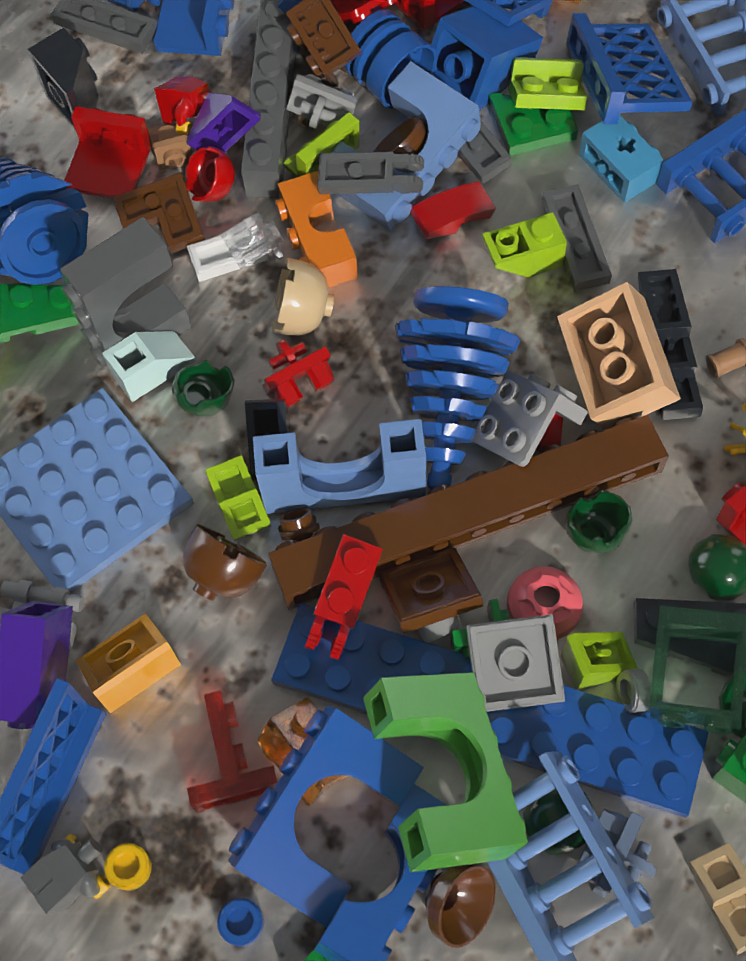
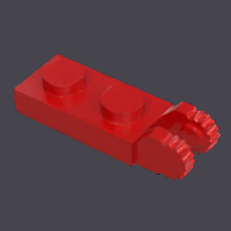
[305,534,383,660]

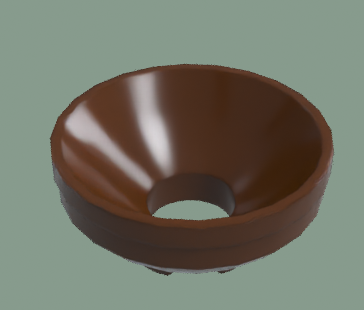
[373,116,427,155]
[425,863,496,948]

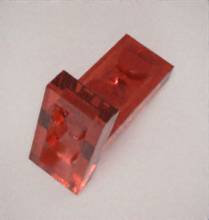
[187,690,279,813]

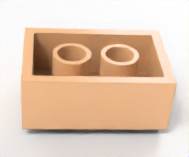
[557,282,681,430]

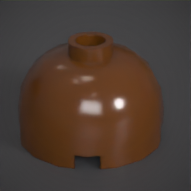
[182,524,267,601]

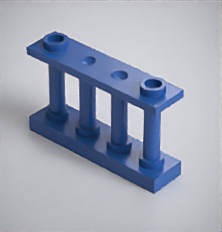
[657,109,746,244]

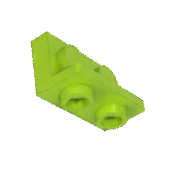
[509,57,588,110]
[284,112,359,178]

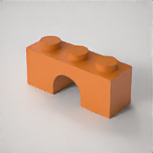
[275,170,358,288]

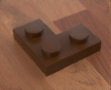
[113,172,205,253]

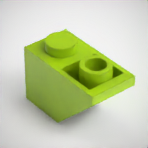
[482,212,567,278]

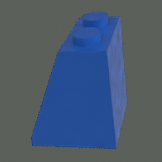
[431,6,544,111]

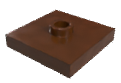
[378,548,484,634]

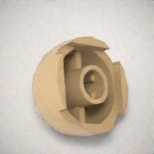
[272,258,334,336]

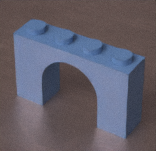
[318,61,481,231]
[253,419,426,514]

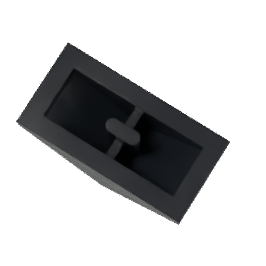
[244,399,290,478]

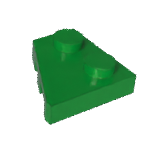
[489,93,578,156]

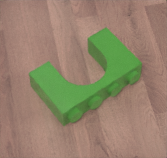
[363,673,528,872]

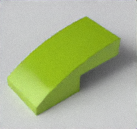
[205,455,271,541]

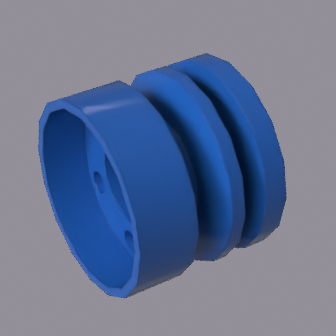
[343,10,437,109]

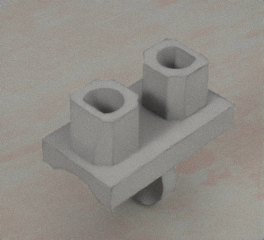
[286,74,358,128]

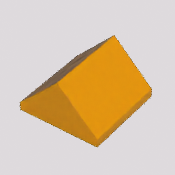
[75,613,181,713]

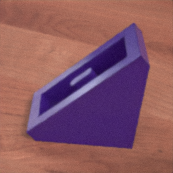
[187,92,261,152]

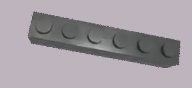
[241,0,297,198]

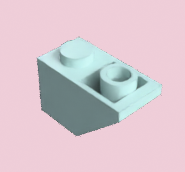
[102,331,196,402]

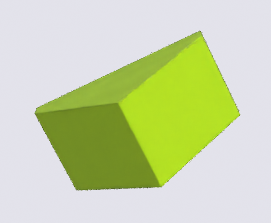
[561,632,638,691]

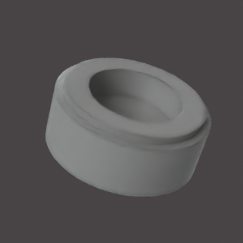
[418,615,462,644]
[616,668,652,713]

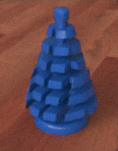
[0,156,89,285]
[394,286,520,490]

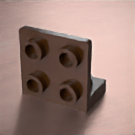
[286,0,362,88]

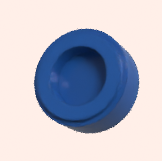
[217,898,264,947]

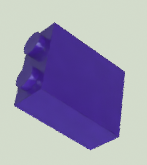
[0,601,73,729]

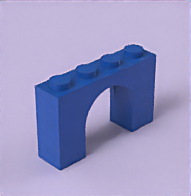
[228,706,424,927]

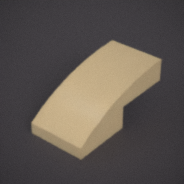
[690,843,746,956]

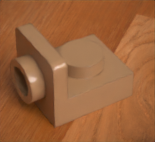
[148,122,192,171]

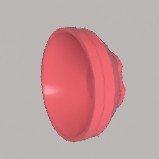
[507,566,583,640]

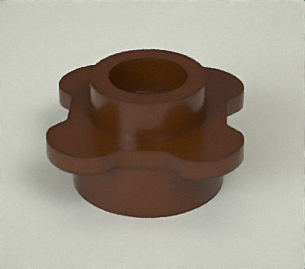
[278,508,320,542]

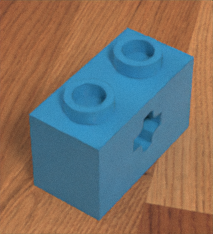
[579,115,664,203]

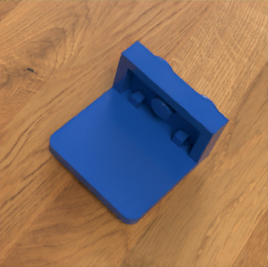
[154,0,234,56]

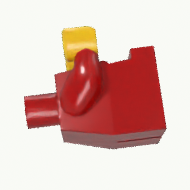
[154,76,212,136]

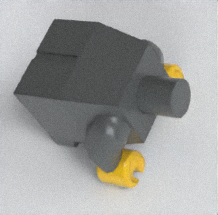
[20,834,110,914]

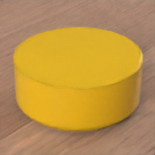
[104,843,152,891]

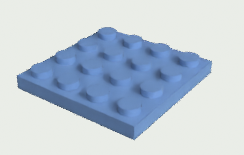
[0,388,194,593]

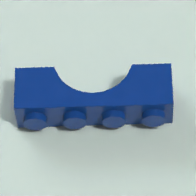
[314,784,447,961]

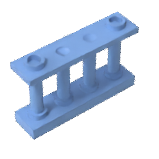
[657,0,746,118]
[487,751,654,961]

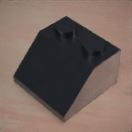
[28,28,99,131]

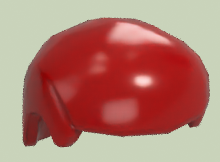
[186,146,235,202]

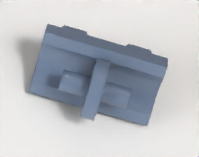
[577,809,657,898]

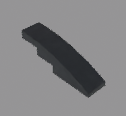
[638,269,703,420]

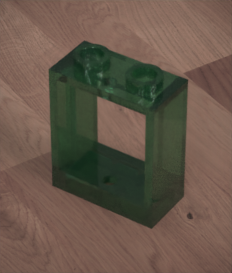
[649,606,746,734]

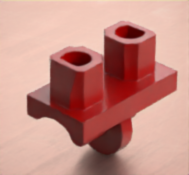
[262,339,335,408]

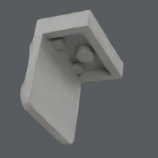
[473,370,588,467]

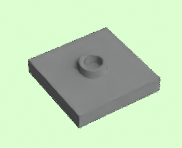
[466,614,565,712]

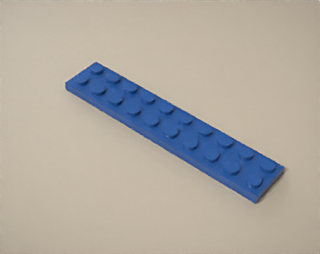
[271,603,709,818]

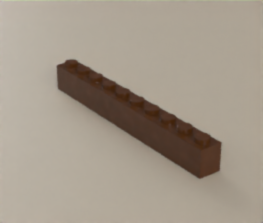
[268,415,669,610]

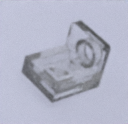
[220,212,284,269]

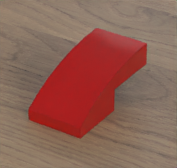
[410,181,496,239]

